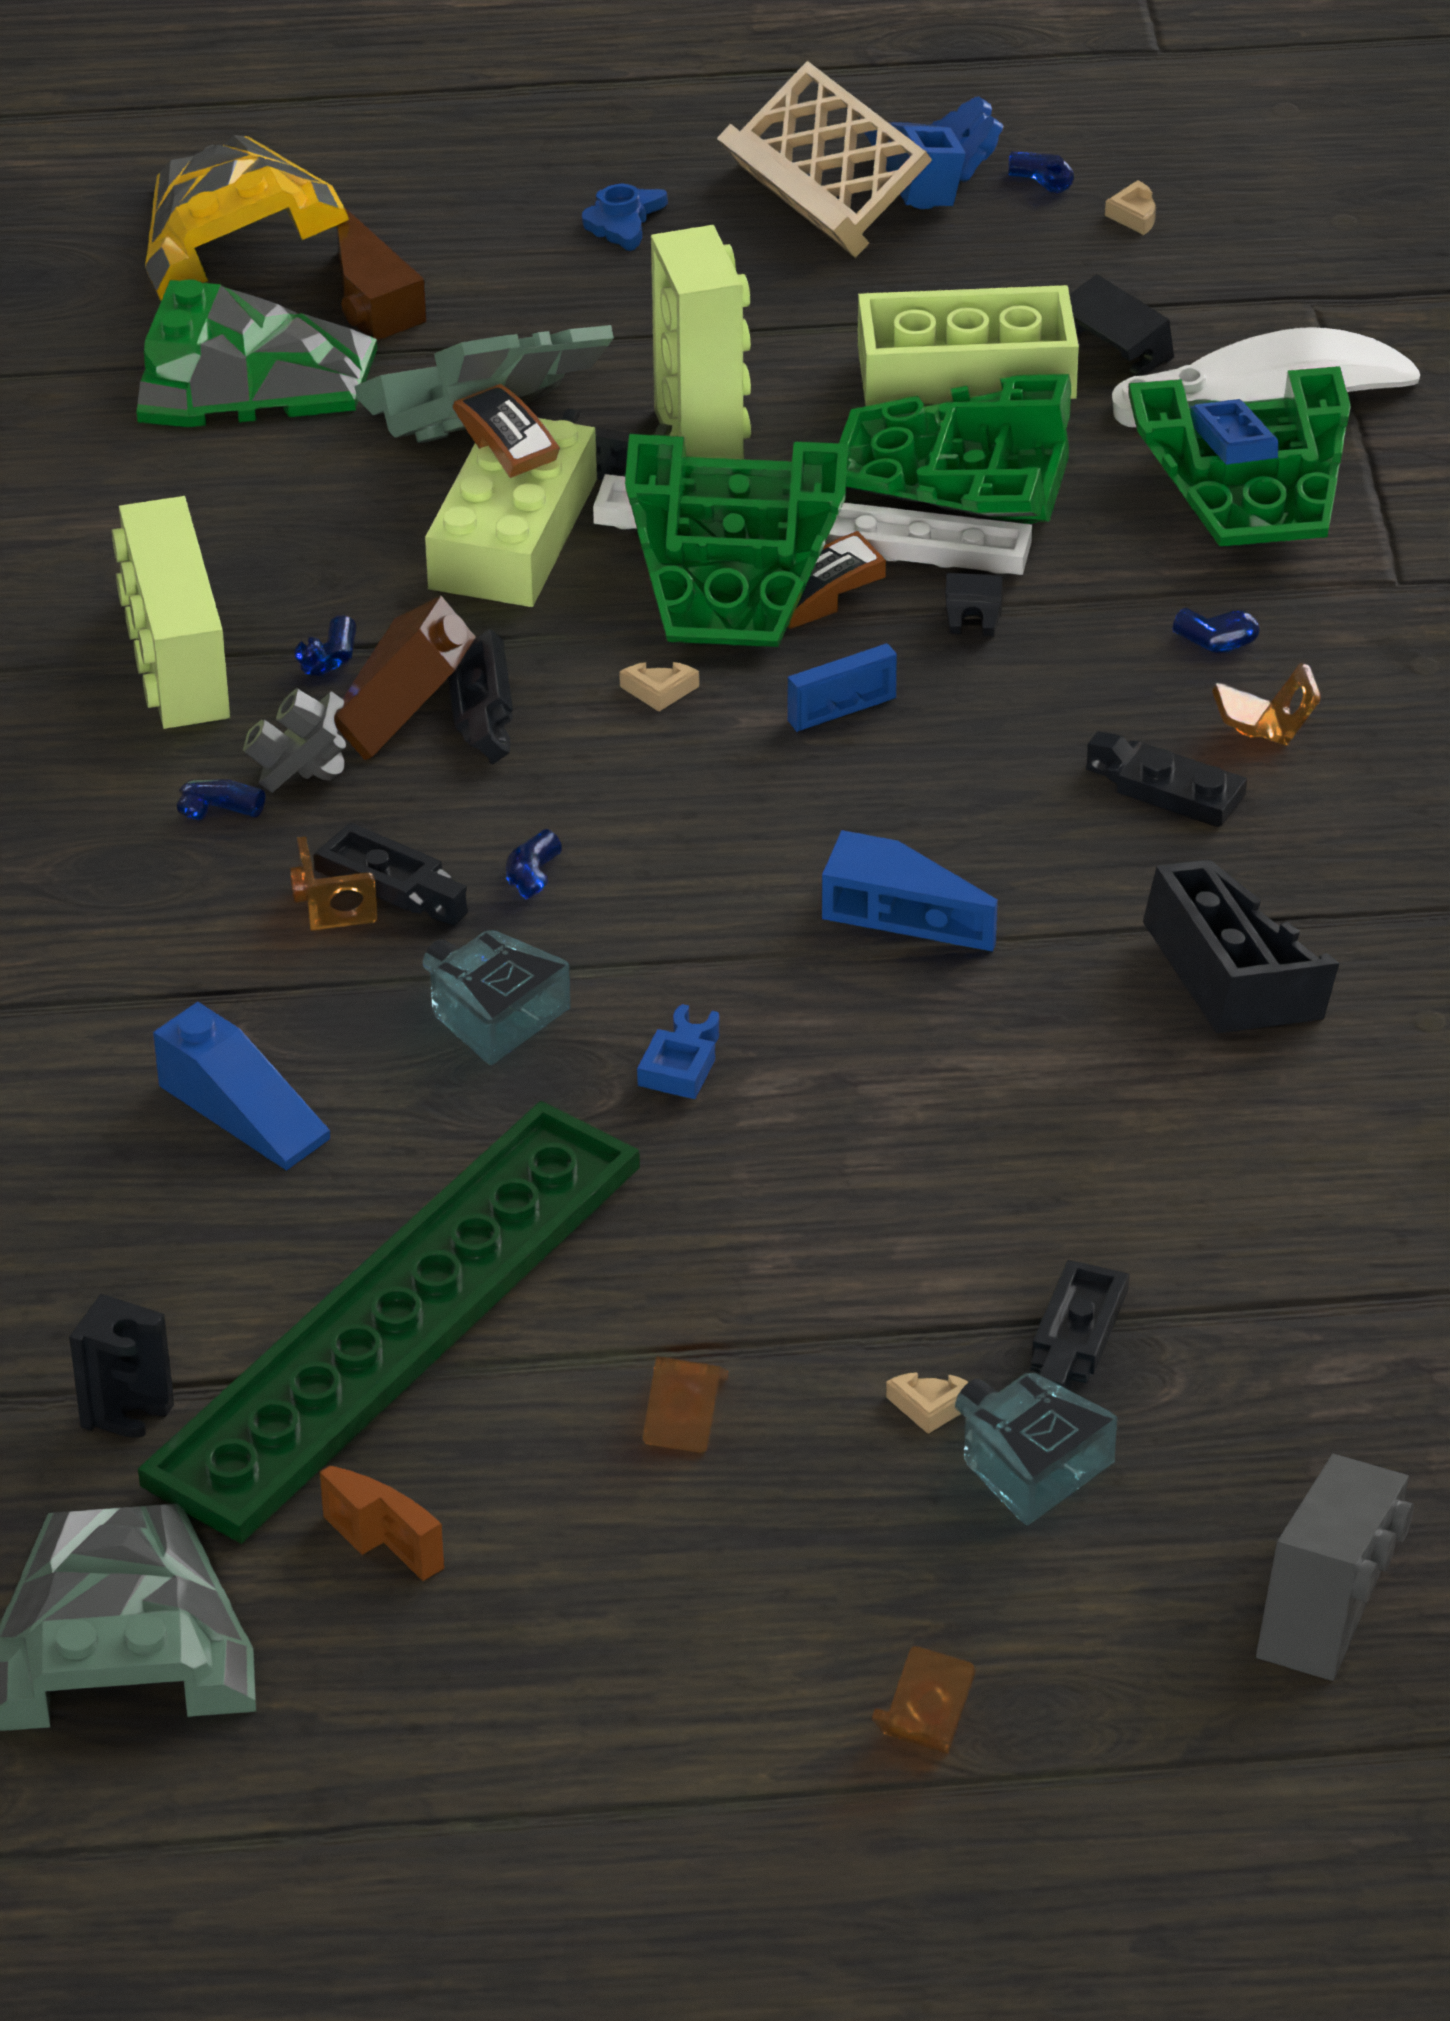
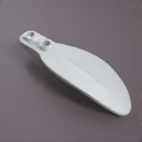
[1112,327,1420,428]

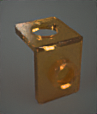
[1212,663,1321,746]
[290,836,378,931]
[643,1356,729,1453]
[871,1646,976,1754]

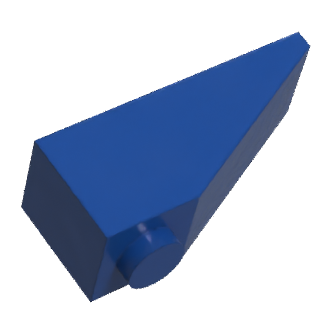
[822,830,998,952]
[153,1002,330,1171]

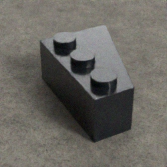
[1143,859,1340,1034]

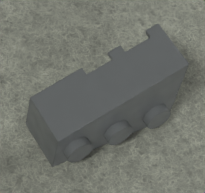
[1256,1454,1414,1681]

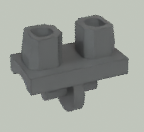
[243,688,346,793]

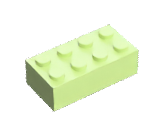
[651,225,751,459]
[858,285,1079,406]
[425,418,597,607]
[112,496,230,729]

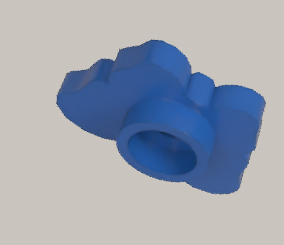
[931,97,1003,182]
[582,184,668,251]

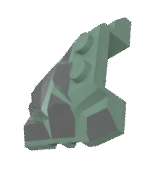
[354,325,614,443]
[0,1504,256,1731]

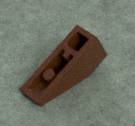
[336,207,426,341]
[334,596,476,760]

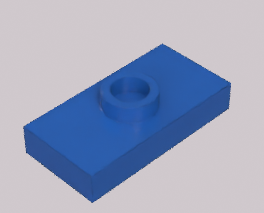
[1190,399,1278,465]
[788,643,897,732]

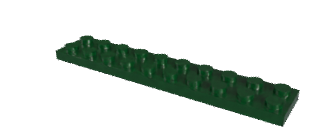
[138,1100,640,1544]

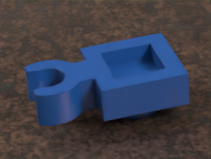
[637,1004,719,1099]

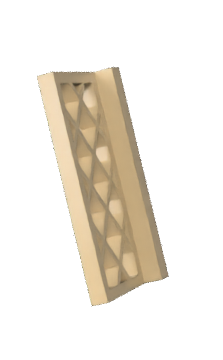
[717,61,932,258]

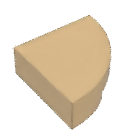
[1105,180,1156,235]
[620,662,699,712]
[886,1372,976,1434]

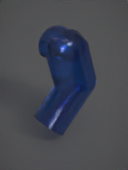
[1008,151,1074,193]
[1173,608,1260,654]
[294,615,357,676]
[176,779,266,820]
[506,829,562,899]

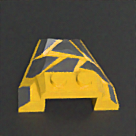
[145,135,349,301]

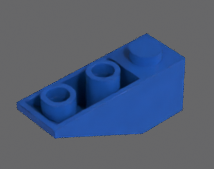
[864,122,966,209]

